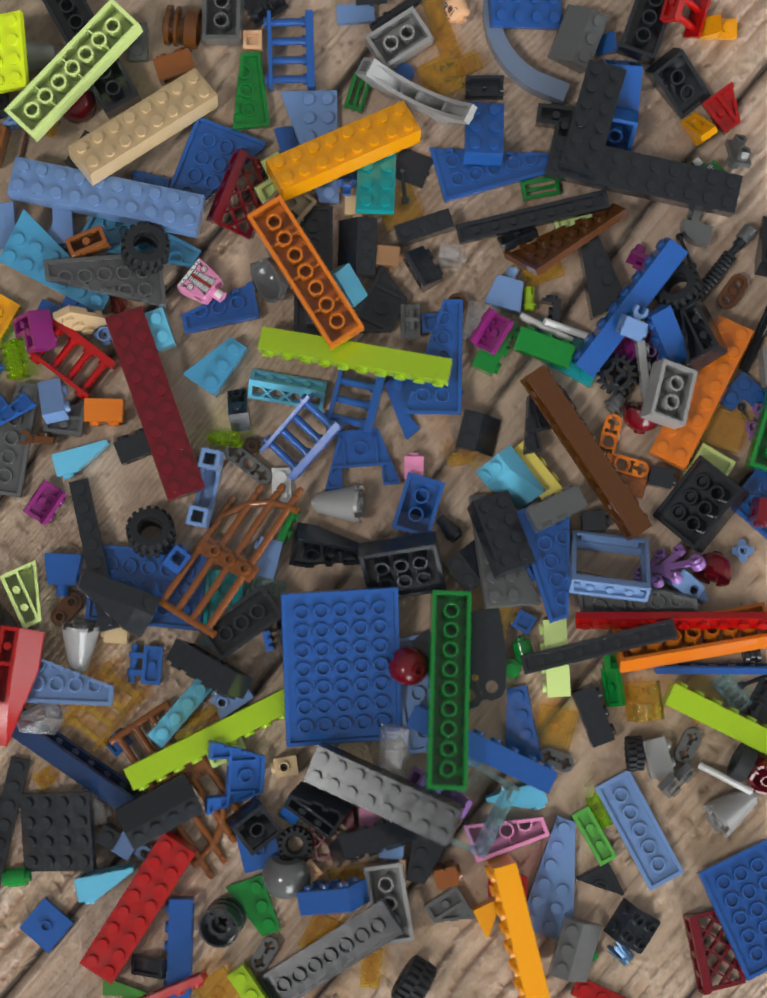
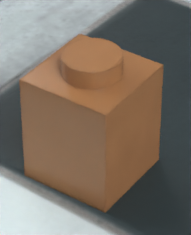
[376,245,404,269]

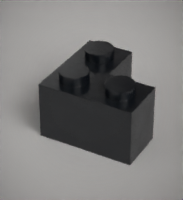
[535,103,575,137]

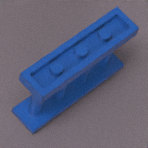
[263,10,315,92]
[324,370,386,437]
[260,392,347,481]

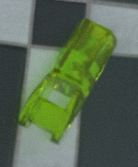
[207,430,244,448]
[585,793,613,830]

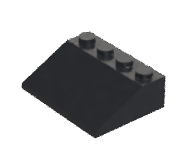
[653,455,750,553]
[358,531,447,598]

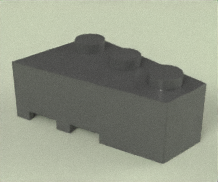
[524,484,589,534]

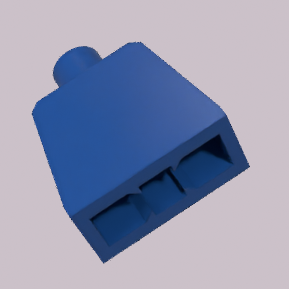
[44,553,84,597]

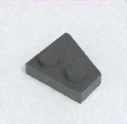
[43,400,84,437]

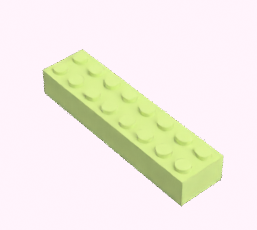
[4,0,143,142]

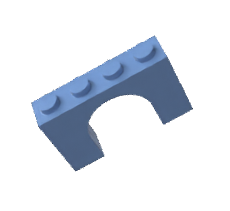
[0,202,76,252]
[186,447,225,529]

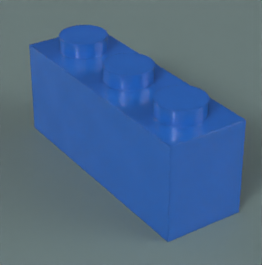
[644,304,687,364]

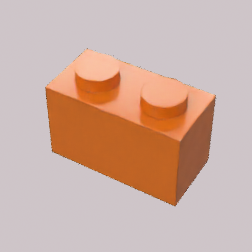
[84,398,126,427]

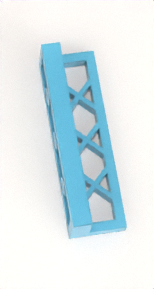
[247,369,328,411]

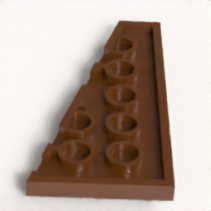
[503,203,628,276]

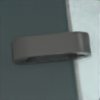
[674,728,701,763]
[541,747,574,772]
[251,935,279,972]

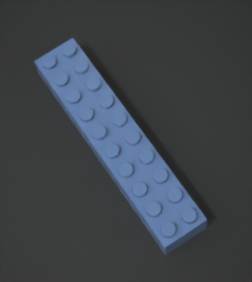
[7,156,206,238]

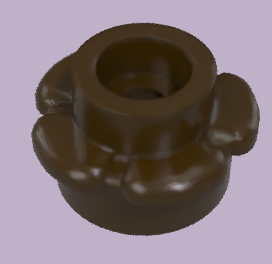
[243,436,262,455]

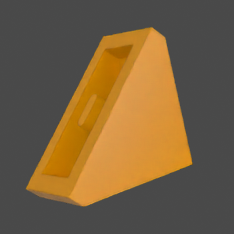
[472,898,497,937]

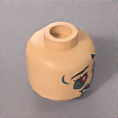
[443,0,470,25]

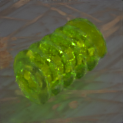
[0,338,32,380]

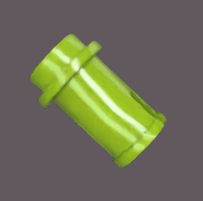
[522,287,537,312]

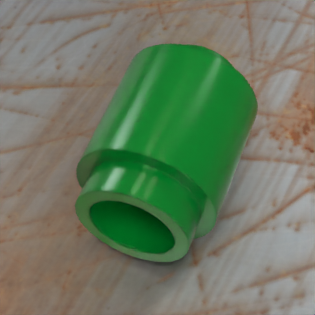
[512,636,534,666]
[1,866,32,888]

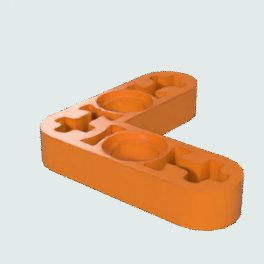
[598,414,649,478]

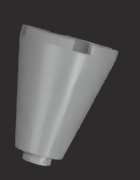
[26,41,58,73]
[311,485,366,523]
[61,619,100,674]
[702,790,758,838]

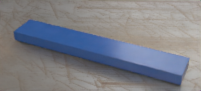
[653,662,767,675]

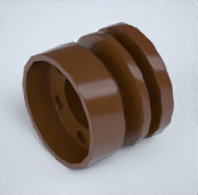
[162,4,202,49]

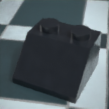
[403,246,444,293]
[455,409,501,457]
[225,796,283,856]

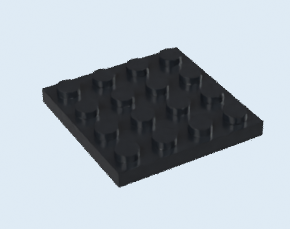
[20,791,97,872]

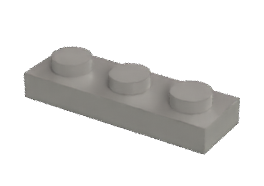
[634,339,651,399]

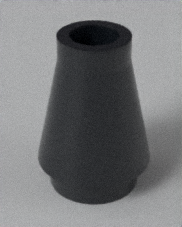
[436,514,464,543]

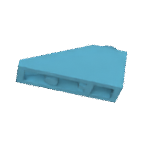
[51,439,111,480]
[485,783,548,810]

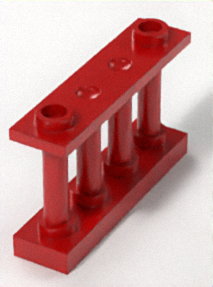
[659,0,711,39]
[28,317,118,400]

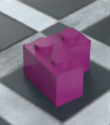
[12,309,57,353]

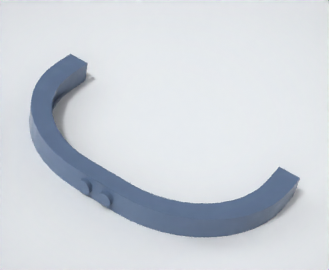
[482,0,570,105]

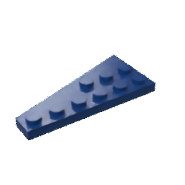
[429,147,548,203]
[403,299,463,415]
[516,508,570,623]

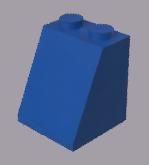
[601,59,643,112]

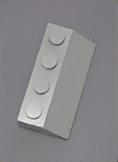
[363,861,415,945]

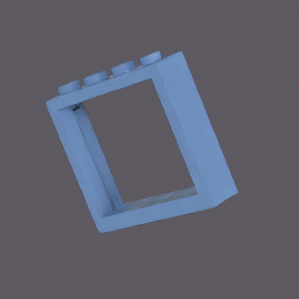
[569,530,651,602]

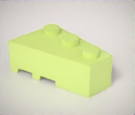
[0,560,43,629]

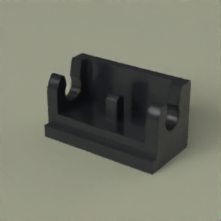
[465,75,504,100]

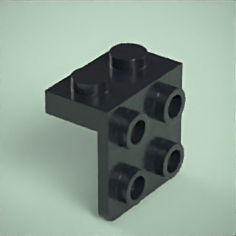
[603,898,660,954]

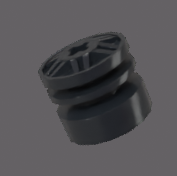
[198,897,246,948]

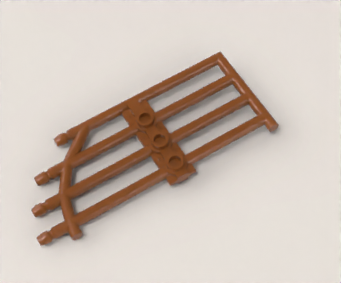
[159,483,304,638]
[108,699,240,879]

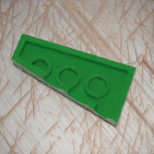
[232,52,270,131]

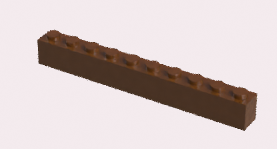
[520,365,652,541]

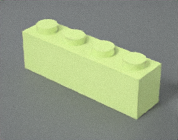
[538,618,571,698]

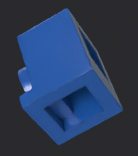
[160,544,191,575]

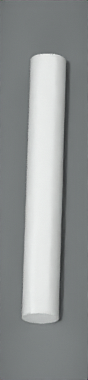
[519,312,573,341]
[543,318,589,339]
[698,762,754,796]

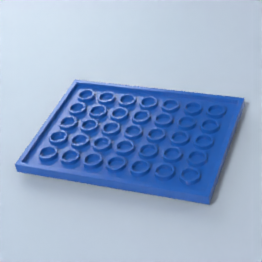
[280,586,402,747]

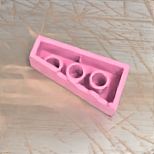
[463,817,550,863]

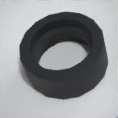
[726,743,758,782]

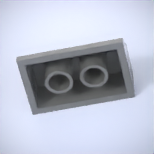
[547,4,609,74]
[549,914,602,982]

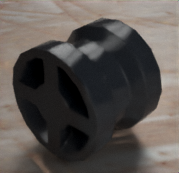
[741,649,761,664]

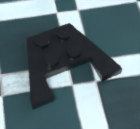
[523,388,586,455]

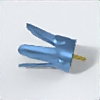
[607,942,634,966]

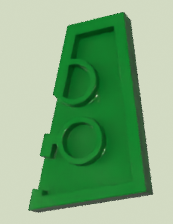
[225,874,281,936]

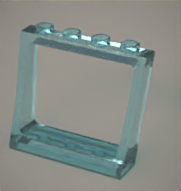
[432,758,520,859]

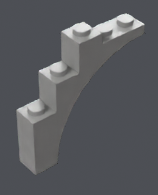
[355,57,478,126]

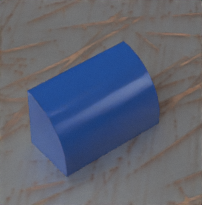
[274,126,299,153]

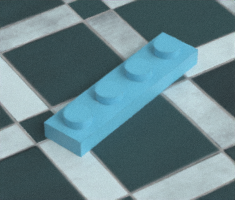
[146,678,213,748]

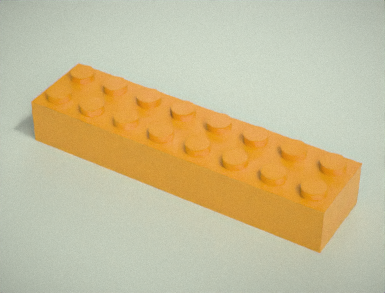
[265,100,421,202]
[484,853,550,998]

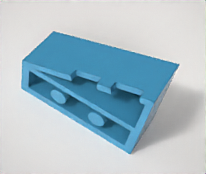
[183,337,248,398]

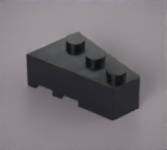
[680,299,729,371]

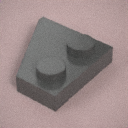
[424,886,476,923]

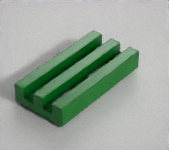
[343,71,370,114]
[520,177,561,202]

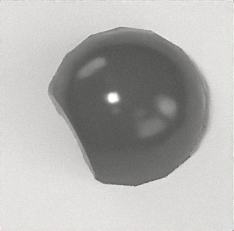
[250,257,289,303]
[262,855,311,900]

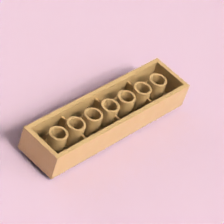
[68,68,218,186]

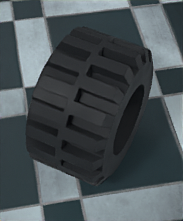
[121,221,170,275]
[655,261,704,315]
[126,506,176,559]
[391,955,437,998]

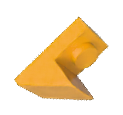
[698,14,737,40]
[680,112,718,146]

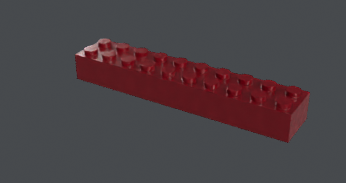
[105,306,205,502]

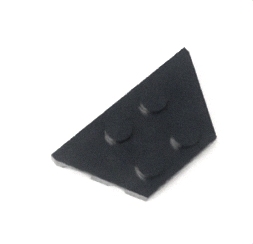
[357,266,407,334]

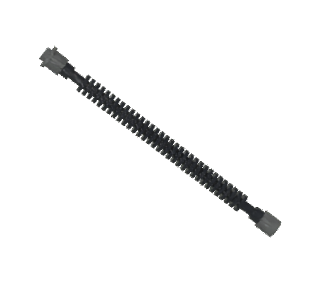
[604,224,757,414]

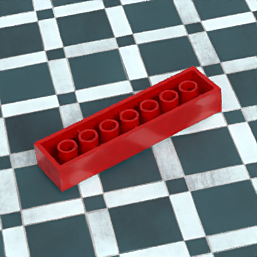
[79,830,199,985]

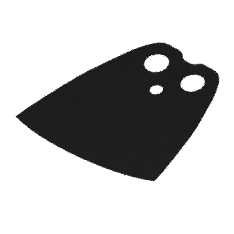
[411,608,506,709]

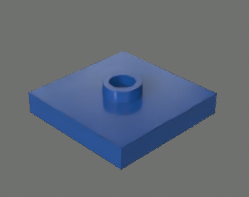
[236,836,282,873]
[19,897,74,953]

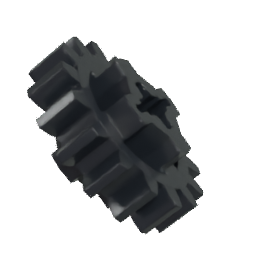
[596,353,638,396]

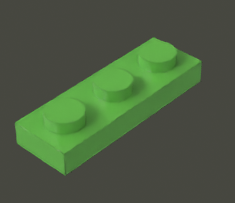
[571,805,617,867]

